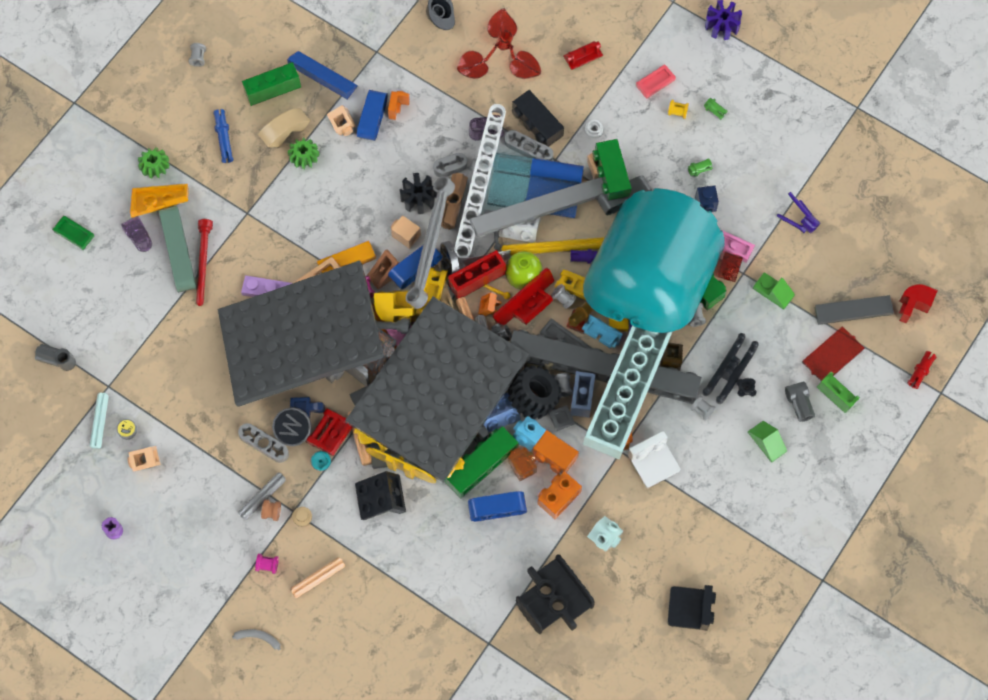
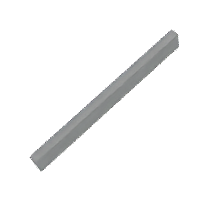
[470,178,603,237]

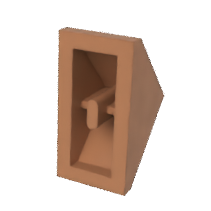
[367,249,399,289]

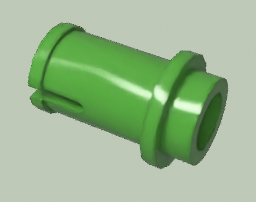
[704,98,728,120]
[688,158,713,177]

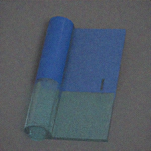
[487,153,584,218]

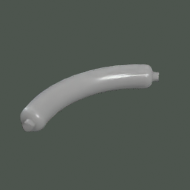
[232,629,281,651]

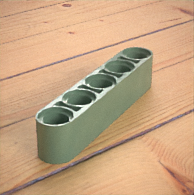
[159,206,197,293]

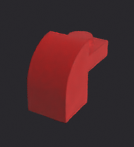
[899,284,938,323]

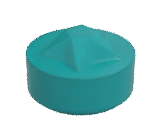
[310,451,331,471]

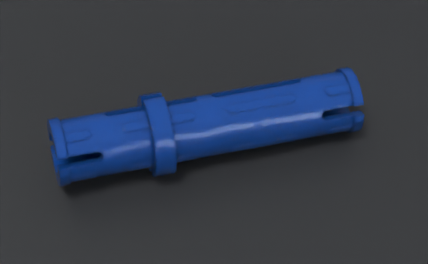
[213,109,234,163]

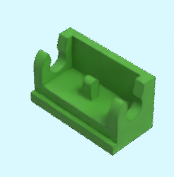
[817,371,860,413]

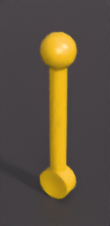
[483,285,511,299]

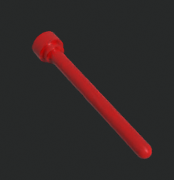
[196,219,213,306]

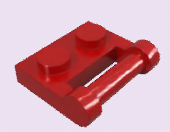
[305,409,353,456]

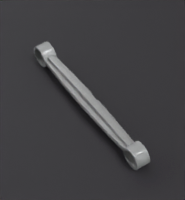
[406,176,455,309]

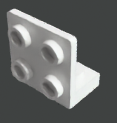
[628,431,681,488]

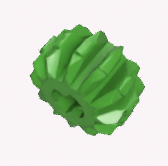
[288,137,320,169]
[138,147,170,179]

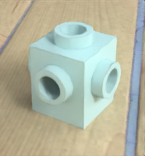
[587,516,623,552]

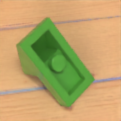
[753,272,795,310]

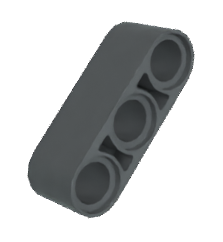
[597,175,652,216]

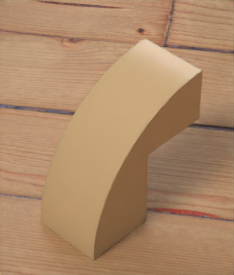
[258,108,311,147]

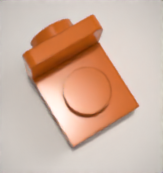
[388,91,410,120]

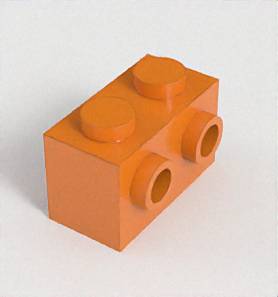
[537,471,582,519]

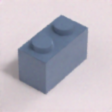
[571,371,595,418]

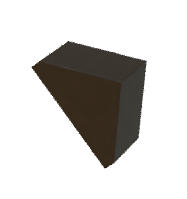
[661,343,683,371]

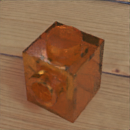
[508,447,537,482]

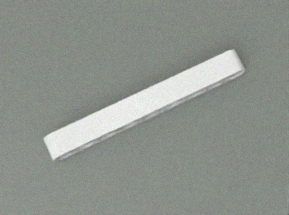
[454,104,506,263]

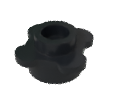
[736,378,757,397]

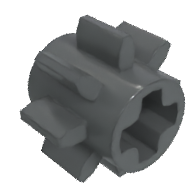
[491,323,512,341]

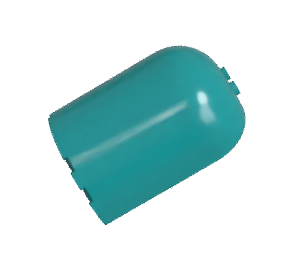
[583,188,725,333]

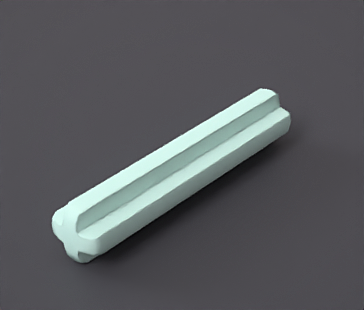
[90,393,109,449]

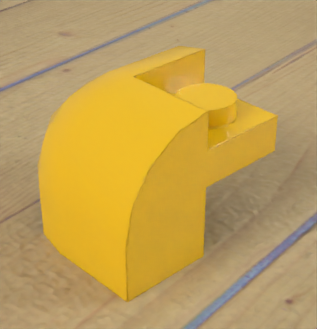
[374,290,418,322]

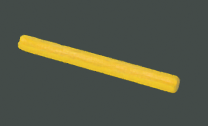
[502,237,605,255]

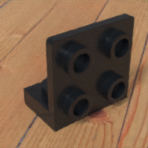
[355,471,406,520]

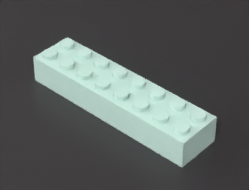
[583,326,673,459]

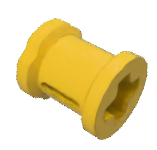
[668,99,689,119]

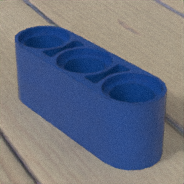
[357,90,388,141]
[388,245,443,289]
[467,491,527,522]

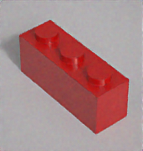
[448,250,506,299]

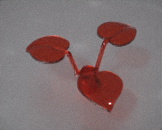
[457,8,541,79]

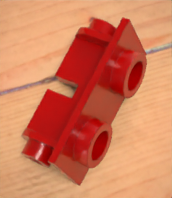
[563,41,603,70]

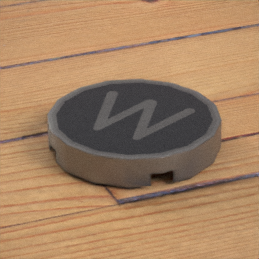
[440,241,459,277]
[272,407,312,446]

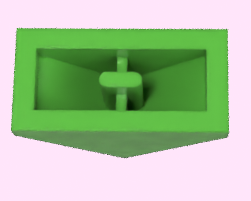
[748,421,787,463]

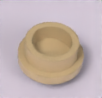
[292,507,312,527]

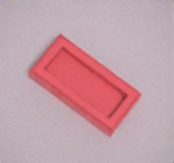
[636,64,676,99]

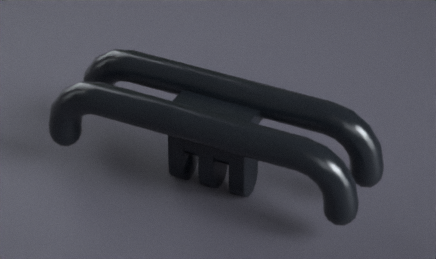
[702,333,759,404]

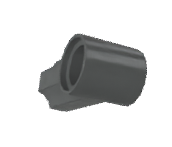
[35,344,76,371]
[785,381,815,422]

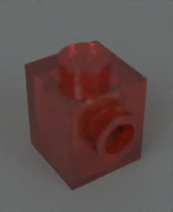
[717,252,743,282]

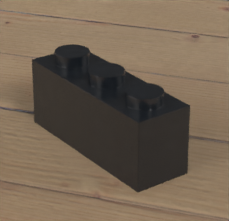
[512,89,564,147]

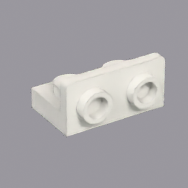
[499,217,541,243]

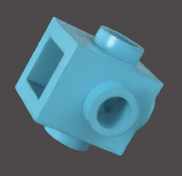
[513,416,546,451]

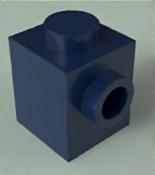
[695,185,719,212]

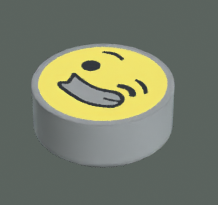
[117,419,137,440]

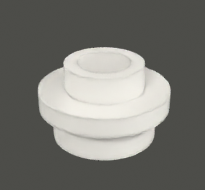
[585,120,603,138]

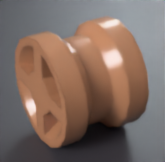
[261,499,281,521]

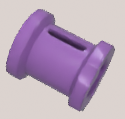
[101,517,123,540]

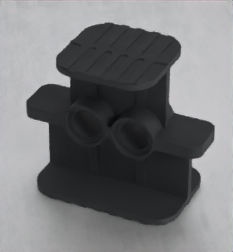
[515,554,595,634]

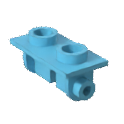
[582,315,623,349]

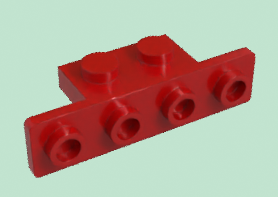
[493,268,554,325]

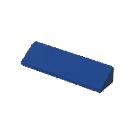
[287,51,358,100]

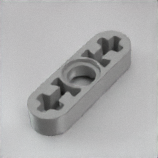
[505,130,553,161]
[238,423,289,463]

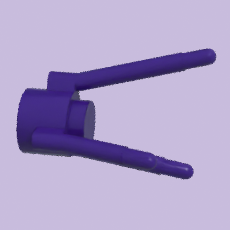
[777,192,821,234]

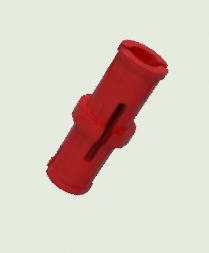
[907,351,937,389]

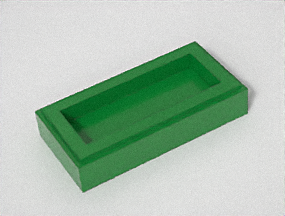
[52,215,94,250]

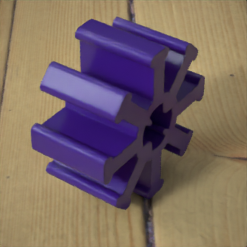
[705,0,742,40]

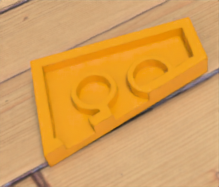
[130,184,189,218]

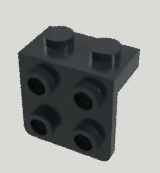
[667,585,716,631]

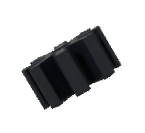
[399,173,437,214]

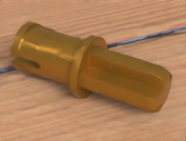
[568,301,594,327]

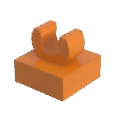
[478,292,502,316]

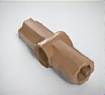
[441,173,468,230]

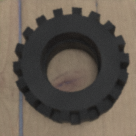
[508,366,562,419]

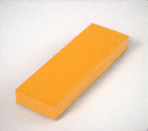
[317,241,376,273]

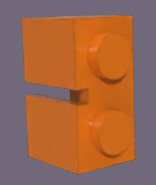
[533,430,579,474]

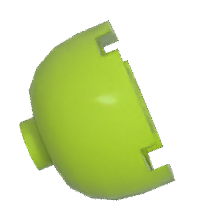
[506,251,543,290]

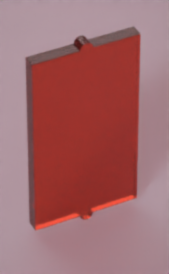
[802,326,865,381]

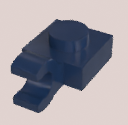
[290,397,325,418]

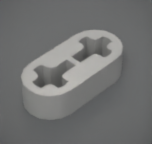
[433,153,467,177]

